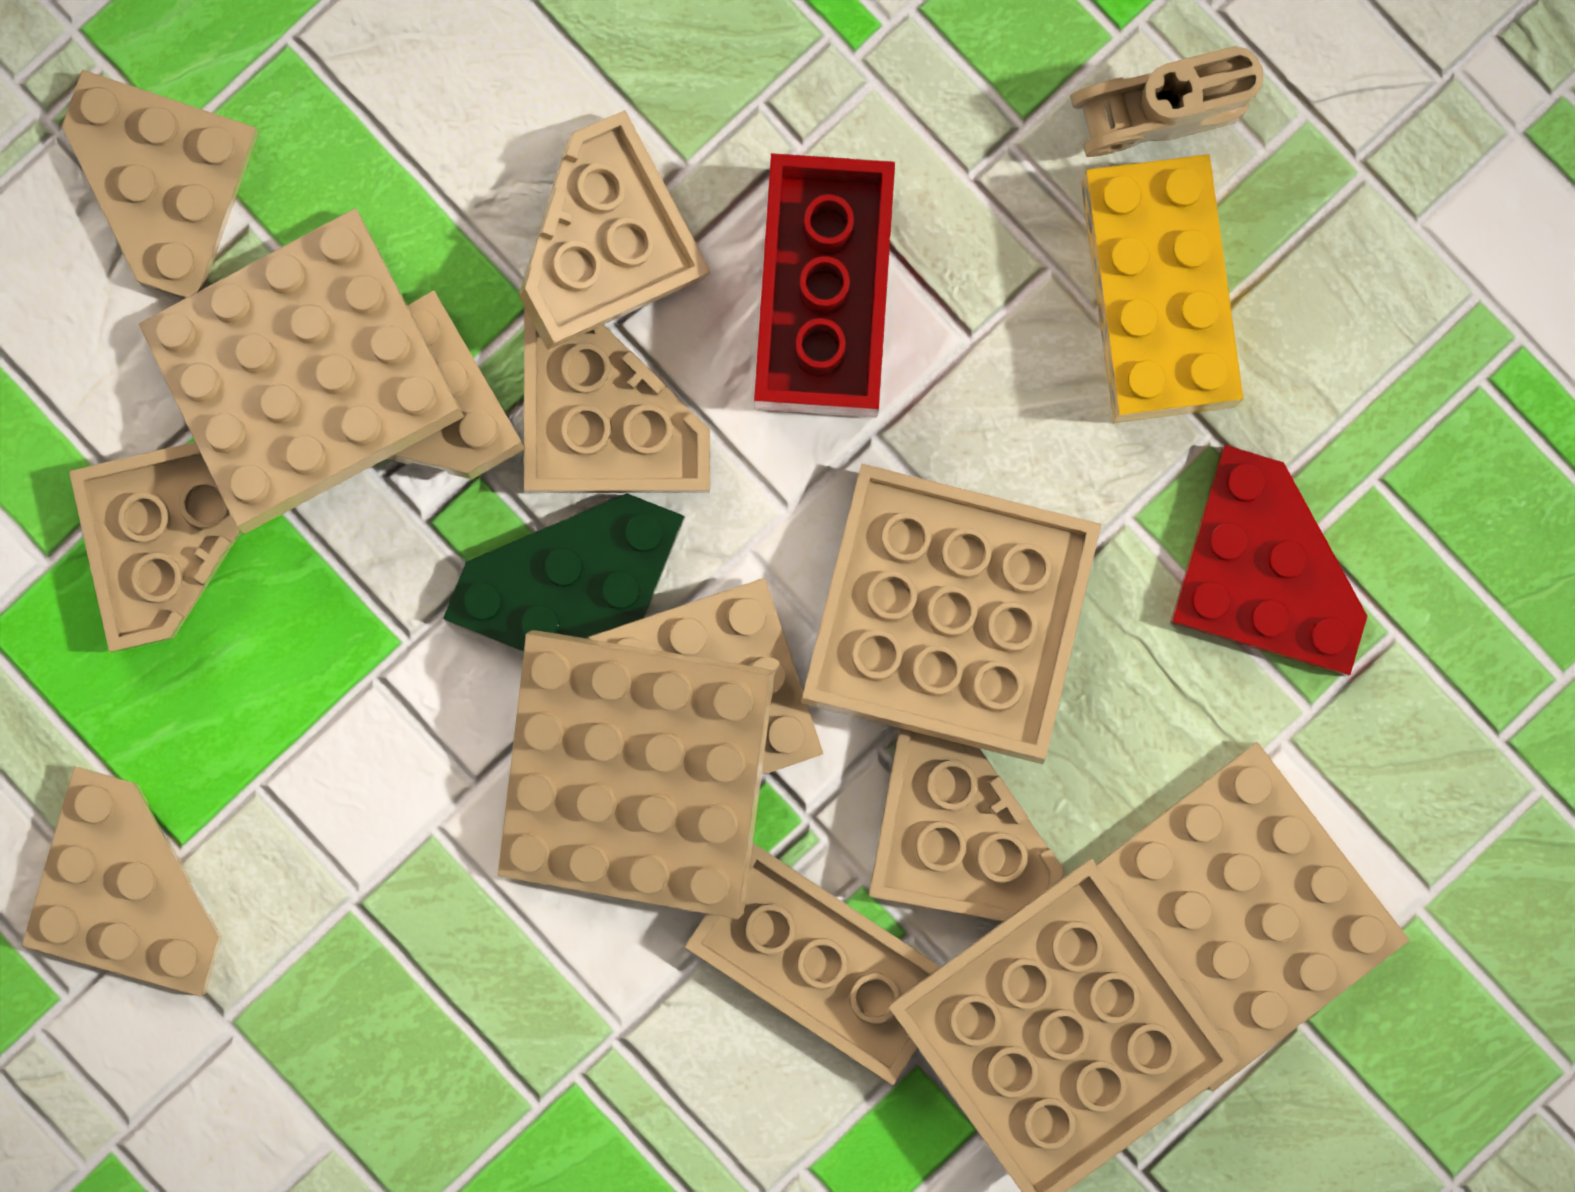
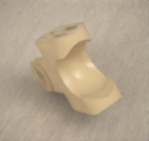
[1070,46,1263,157]

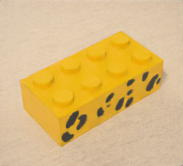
[1081,154,1244,424]

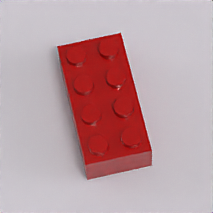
[754,153,895,418]

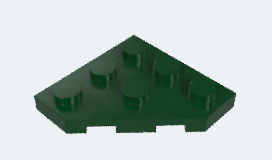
[443,493,685,652]

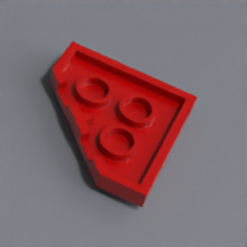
[1170,445,1368,676]

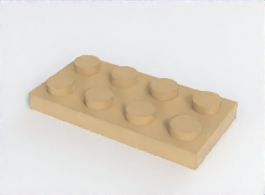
[685,843,940,1085]

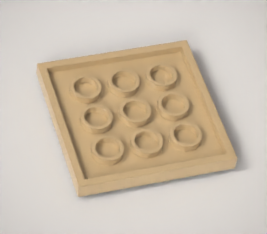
[138,208,464,535]
[801,463,1102,764]
[498,630,775,919]
[1096,742,1410,1092]
[888,858,1241,1192]

